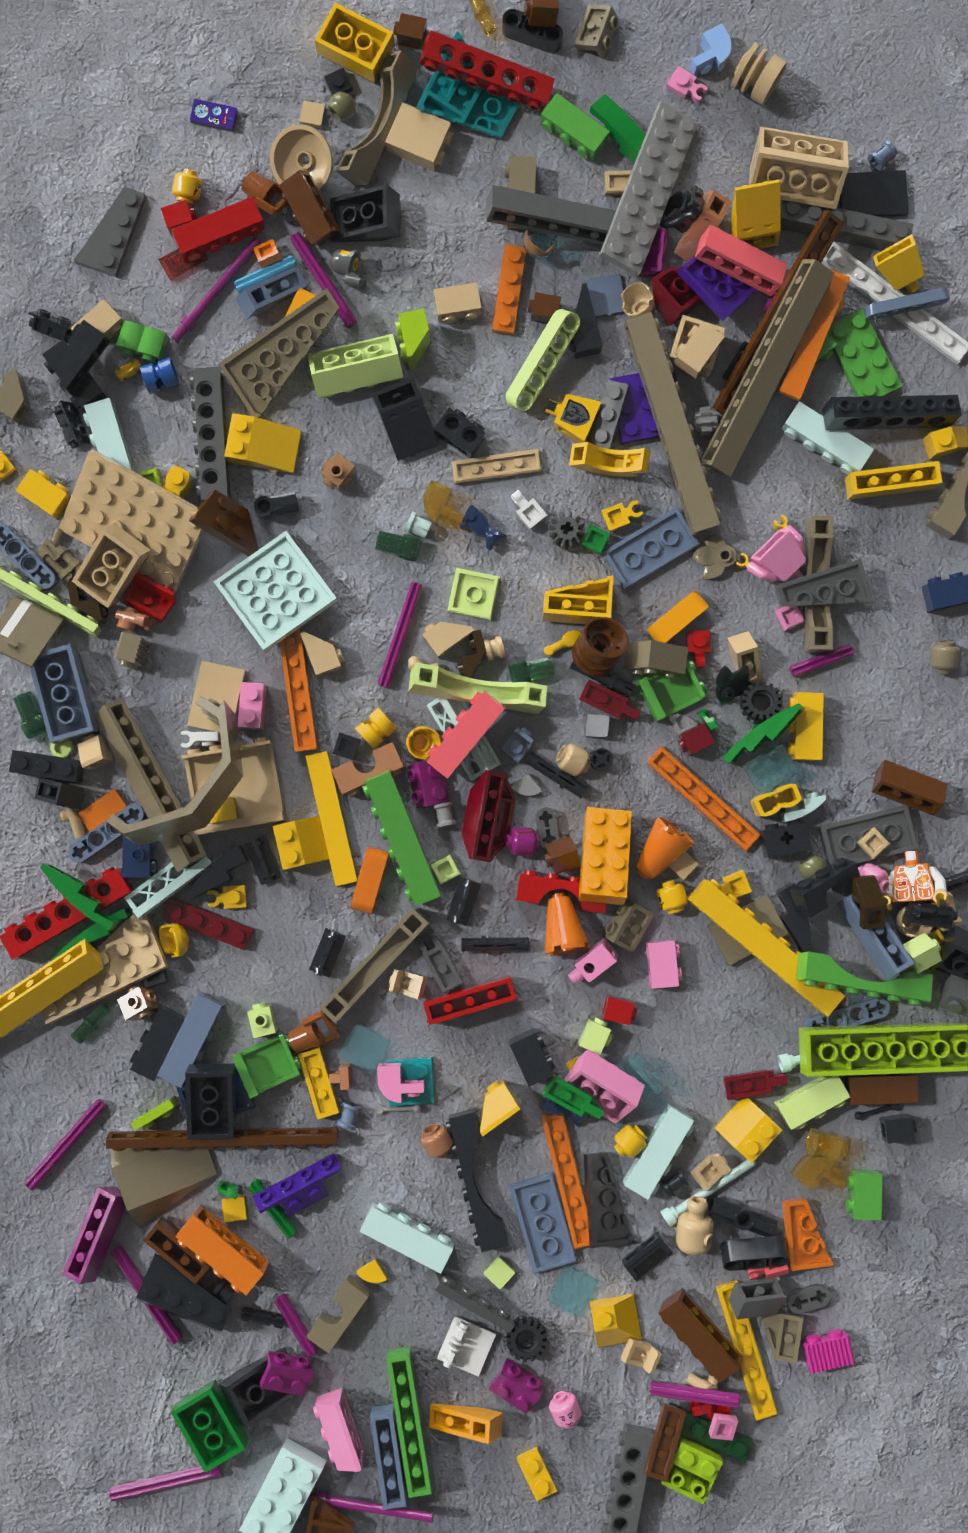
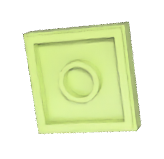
[447,568,500,621]

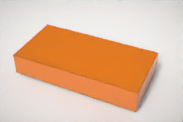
[78,789,128,832]

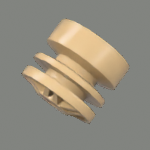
[731,42,788,106]

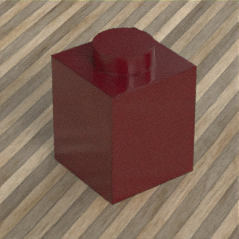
[677,723,715,756]

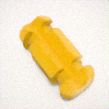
[115,359,142,381]

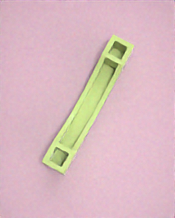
[408,663,547,714]

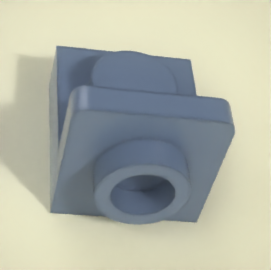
[500,727,534,763]

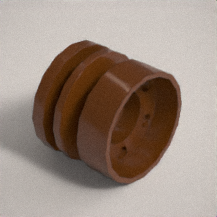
[572,617,629,677]

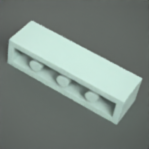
[83,398,135,472]
[781,401,874,475]
[623,1103,694,1200]
[360,1202,454,1274]

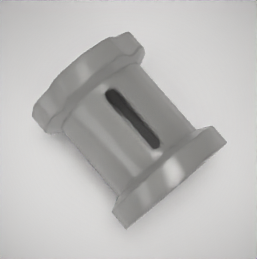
[433,802,456,827]

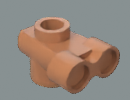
[115,606,155,633]

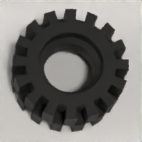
[740,681,783,725]
[506,1316,547,1363]

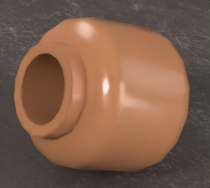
[420,1123,454,1159]

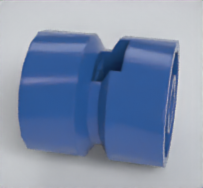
[140,357,180,394]

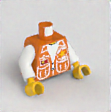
[882,851,950,911]

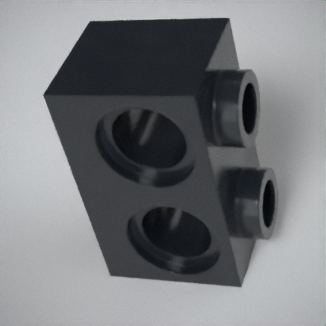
[434,407,486,459]

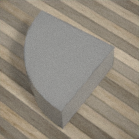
[668,714,698,736]
[511,773,542,796]

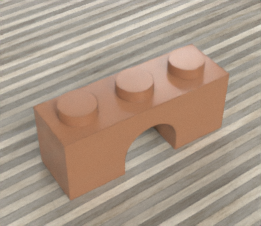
[331,742,405,797]

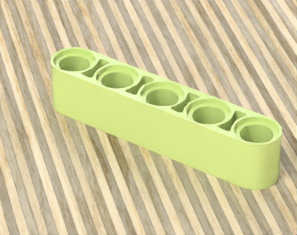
[506,309,580,411]

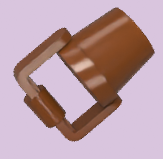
[241,171,289,216]
[288,1011,340,1053]

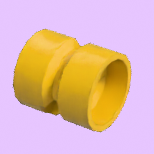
[355,708,397,750]

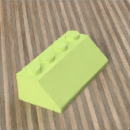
[307,334,403,398]

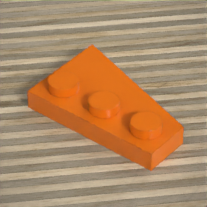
[782,1198,834,1271]

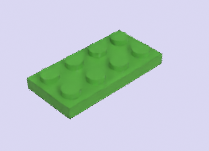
[828,309,902,397]

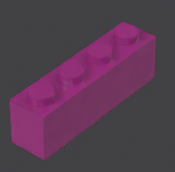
[63,1186,126,1284]

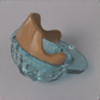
[522,229,565,259]

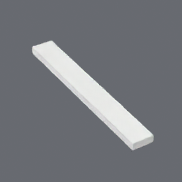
[822,242,968,365]

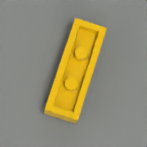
[298,1047,340,1120]

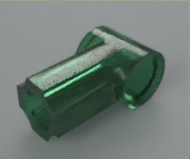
[375,531,422,562]
[508,657,555,683]
[13,691,47,739]

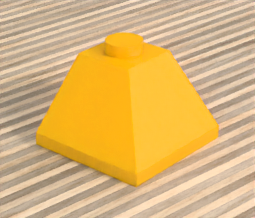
[480,1080,520,1136]
[589,1293,642,1348]

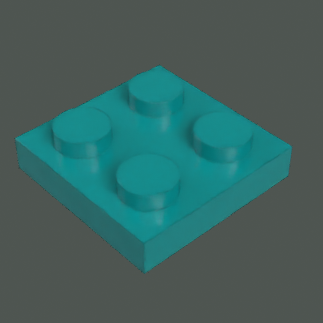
[387,1057,434,1106]

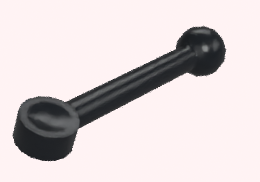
[854,1104,900,1120]

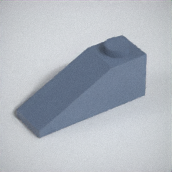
[236,266,308,319]

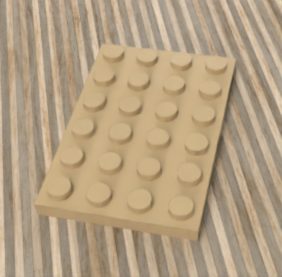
[59,449,203,592]

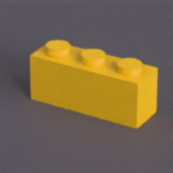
[788,692,824,761]

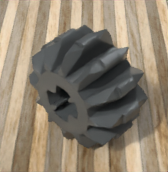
[548,511,585,549]

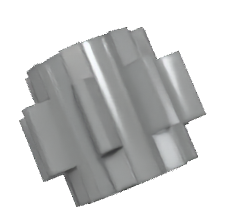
[693,406,717,435]

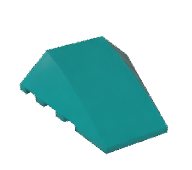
[415,31,520,139]

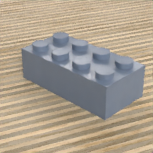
[30,644,100,744]

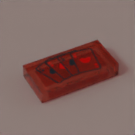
[158,248,208,281]

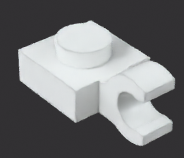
[511,490,547,530]
[181,731,221,748]

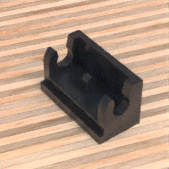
[622,1232,673,1282]

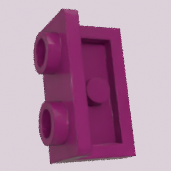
[639,228,668,276]
[408,761,449,809]
[260,1351,314,1396]
[488,1358,545,1414]

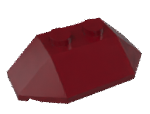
[461,770,516,862]

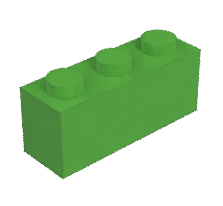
[540,93,610,161]

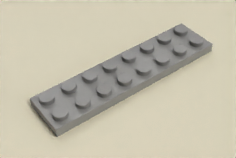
[599,100,698,277]

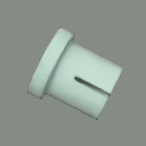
[404,511,432,538]

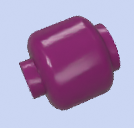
[506,827,539,856]

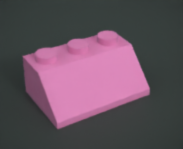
[564,1049,645,1124]
[313,1387,365,1472]

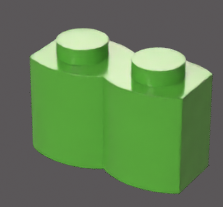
[116,320,169,364]

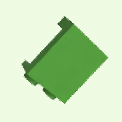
[636,659,707,722]
[232,1033,302,1099]

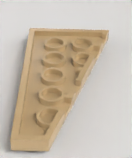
[42,914,169,1025]

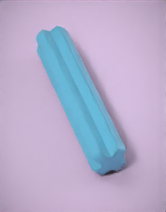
[234,256,297,293]

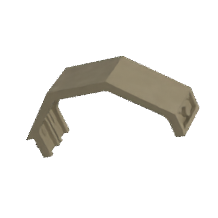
[106,696,243,847]

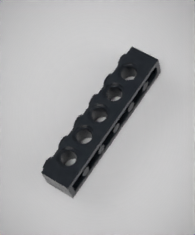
[822,395,962,430]

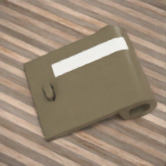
[0,596,67,668]

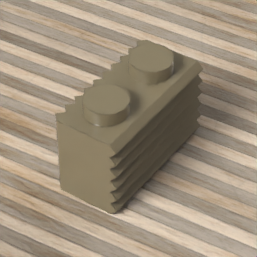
[114,632,151,670]

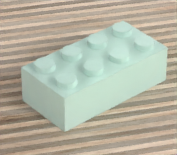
[239,1438,327,1533]

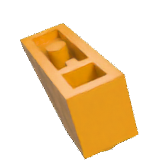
[429,1404,503,1444]

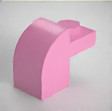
[377,1063,425,1103]

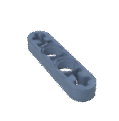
[863,288,950,320]
[0,522,58,590]
[68,804,146,862]
[803,998,890,1027]

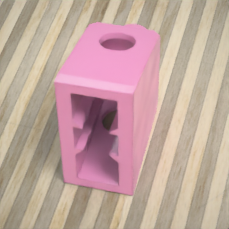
[568,937,618,985]

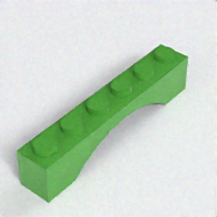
[796,951,933,1006]

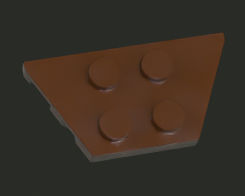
[189,490,258,557]
[306,1495,354,1533]

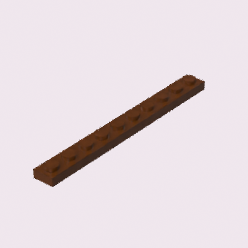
[712,210,844,416]
[106,1127,337,1151]

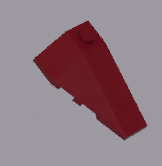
[651,263,703,326]

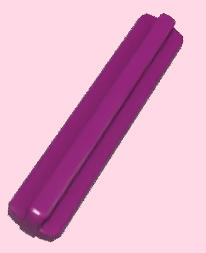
[790,645,854,677]
[275,1293,318,1357]

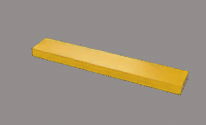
[305,751,358,886]
[715,1280,778,1421]

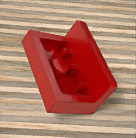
[123,573,176,623]

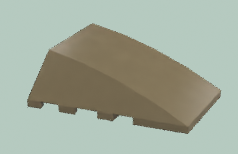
[110,1147,218,1227]

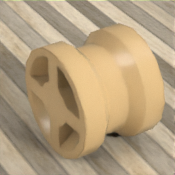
[484,636,506,661]

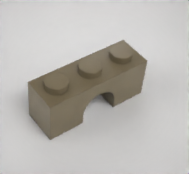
[306,1275,370,1354]

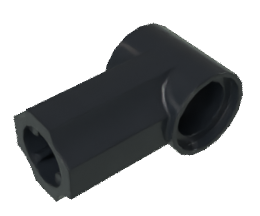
[254,491,299,520]

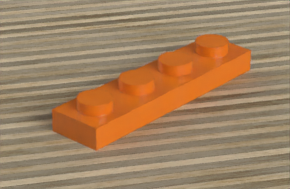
[492,244,527,336]

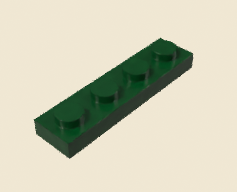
[668,1402,754,1463]

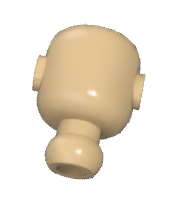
[674,1196,714,1256]

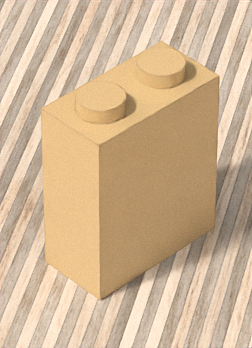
[385,102,454,171]

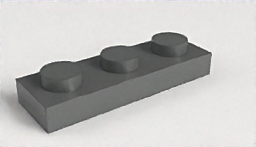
[590,380,631,449]

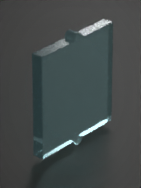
[338,1022,390,1075]
[547,1265,598,1317]

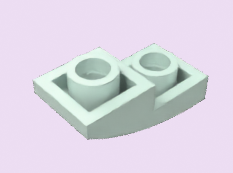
[780,792,826,822]

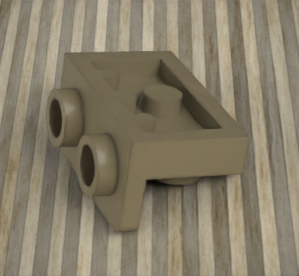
[574,4,619,58]
[603,899,654,953]

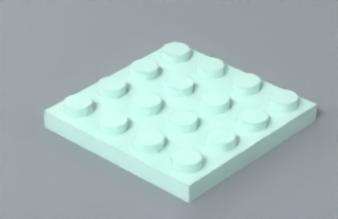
[214,531,338,652]

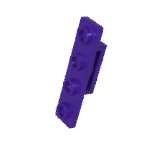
[253,1153,342,1217]

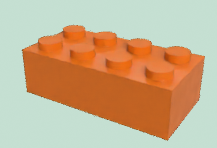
[175,1205,270,1295]

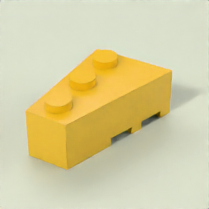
[542,575,613,624]

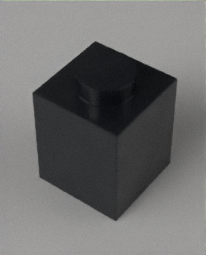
[879,1114,917,1144]

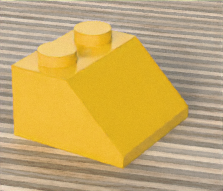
[273,816,329,870]
[714,1097,782,1163]

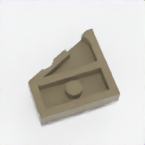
[761,1311,804,1364]

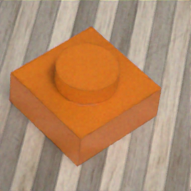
[254,239,281,268]

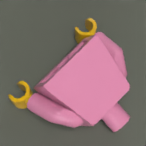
[735,515,806,582]

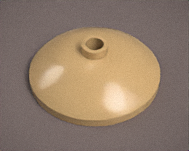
[270,125,333,190]

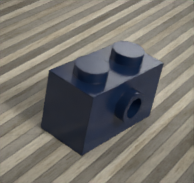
[122,836,158,877]

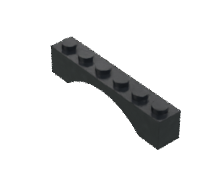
[446,1108,508,1252]

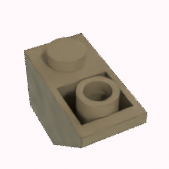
[0,368,30,424]

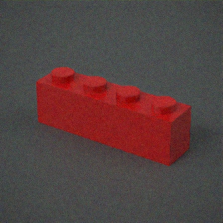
[171,197,265,262]
[423,975,517,1025]

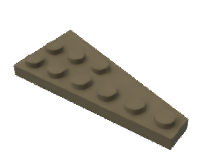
[218,288,340,418]

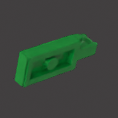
[542,1074,605,1119]

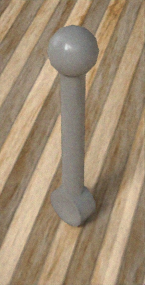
[375,1104,422,1114]

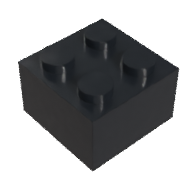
[509,1028,556,1087]

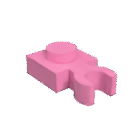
[666,66,708,104]

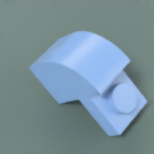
[690,24,731,76]

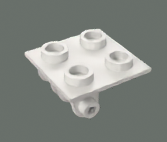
[437,1316,496,1377]

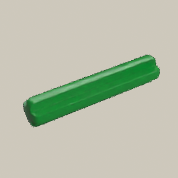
[249,1179,297,1239]

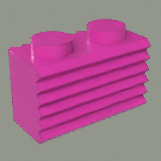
[801,1329,855,1374]

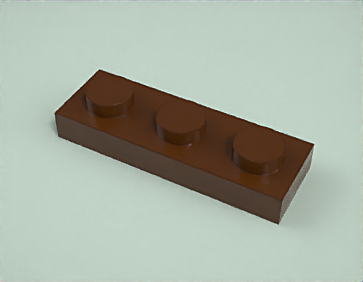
[643,1403,686,1482]

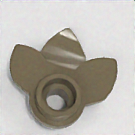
[692,535,737,579]

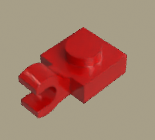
[687,630,710,669]
[689,1390,732,1420]

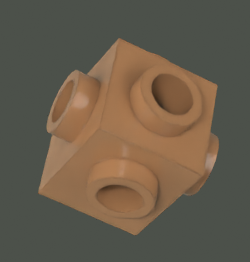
[321,452,357,492]
[117,986,159,1021]

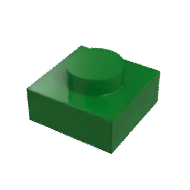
[580,524,610,555]

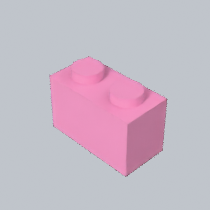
[237,682,267,730]
[646,940,682,989]

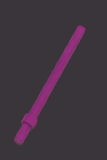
[171,237,261,343]
[306,1491,434,1523]

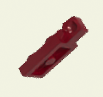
[579,679,641,721]
[723,1069,788,1100]

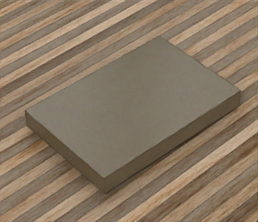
[707,894,788,966]

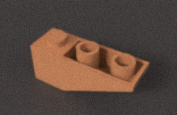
[673,190,731,262]

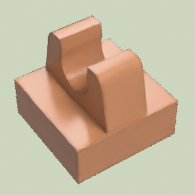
[329,1064,352,1090]

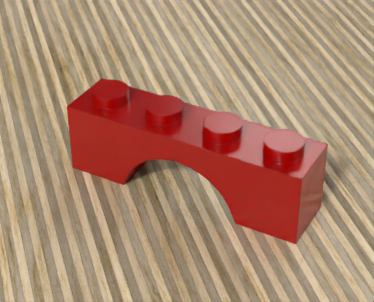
[516,870,607,913]

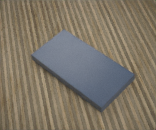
[601,507,700,591]
[509,1172,577,1274]

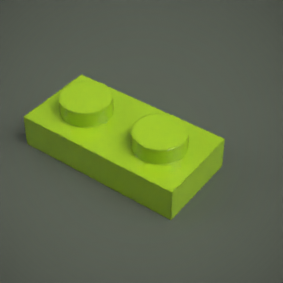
[131,1096,178,1131]

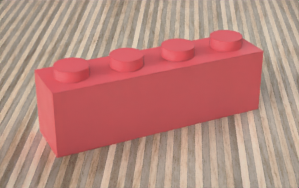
[695,225,787,296]
[426,691,506,779]

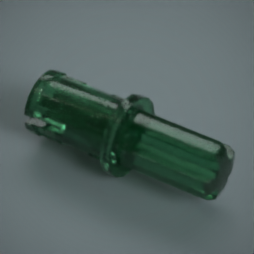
[71,1003,111,1044]

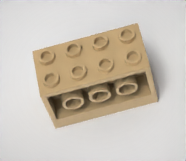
[749,126,849,209]

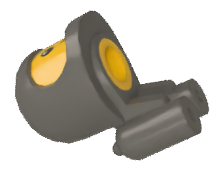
[331,249,366,290]

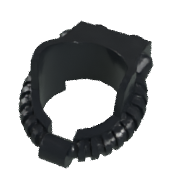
[659,185,704,233]

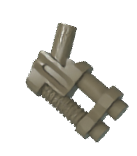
[37,528,82,582]

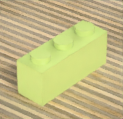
[774,1076,850,1130]

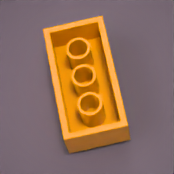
[578,807,632,905]

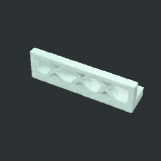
[427,697,501,782]
[124,856,212,919]

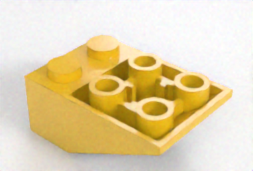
[729,179,781,249]

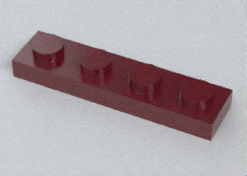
[161,897,254,950]

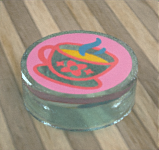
[840,989,856,1007]

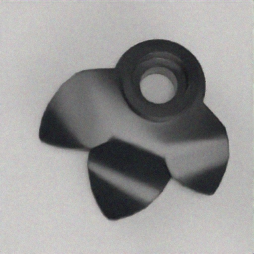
[715,665,752,703]

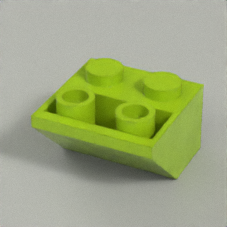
[395,308,430,370]
[661,1435,723,1505]

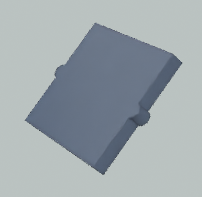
[584,274,624,318]

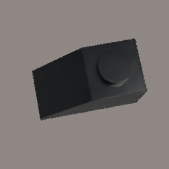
[34,777,85,810]

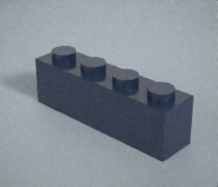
[921,572,968,613]

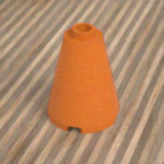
[635,816,694,880]
[545,893,590,956]

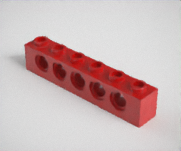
[419,30,555,111]
[0,867,134,960]

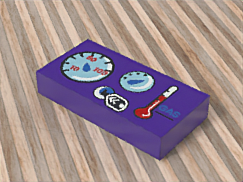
[190,99,238,132]

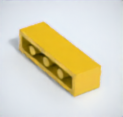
[845,461,942,500]

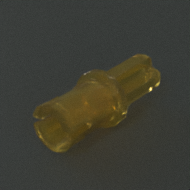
[469,0,496,36]

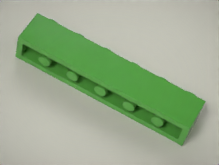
[362,769,441,906]
[387,1347,432,1498]

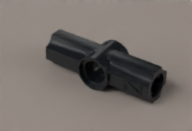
[707,1196,778,1237]

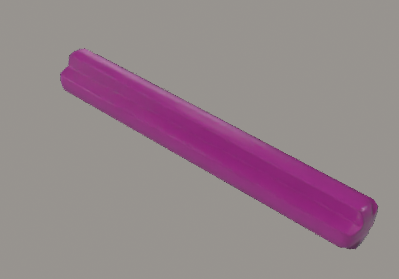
[649,1381,740,1408]

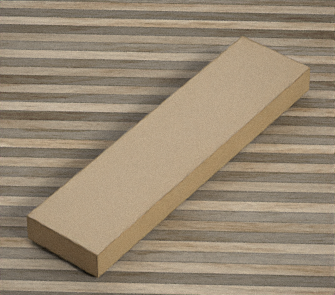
[452,449,542,484]

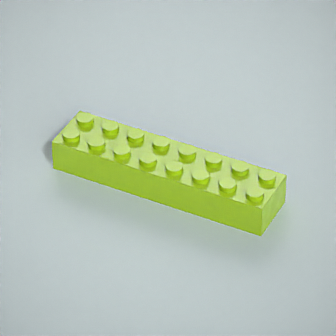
[799,1022,968,1077]

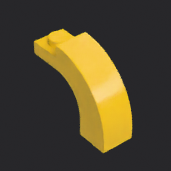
[569,442,651,477]

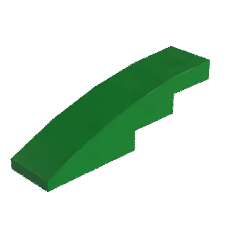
[589,94,646,164]
[723,703,805,765]
[40,863,119,931]
[50,908,131,962]

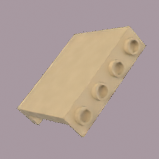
[181,737,286,835]

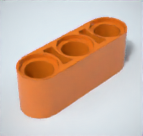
[350,846,389,915]

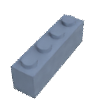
[837,893,915,981]
[157,992,226,1088]
[370,1404,408,1510]

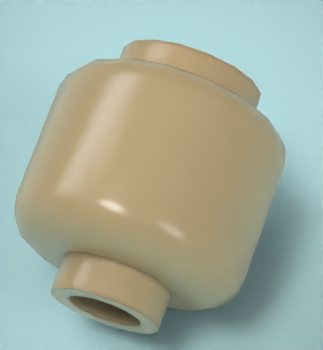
[556,743,591,776]

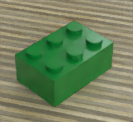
[171,1380,249,1473]

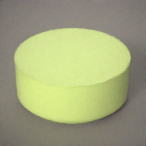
[50,741,73,758]

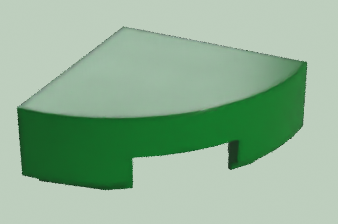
[697,709,718,731]
[217,1180,241,1199]

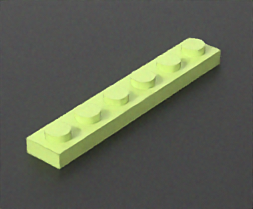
[0,565,101,638]

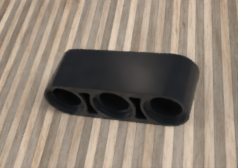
[502,9,563,53]
[720,1236,789,1271]

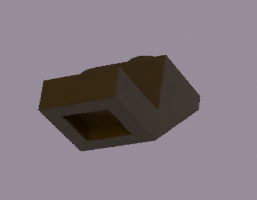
[66,581,109,623]
[457,629,486,678]
[852,875,886,930]

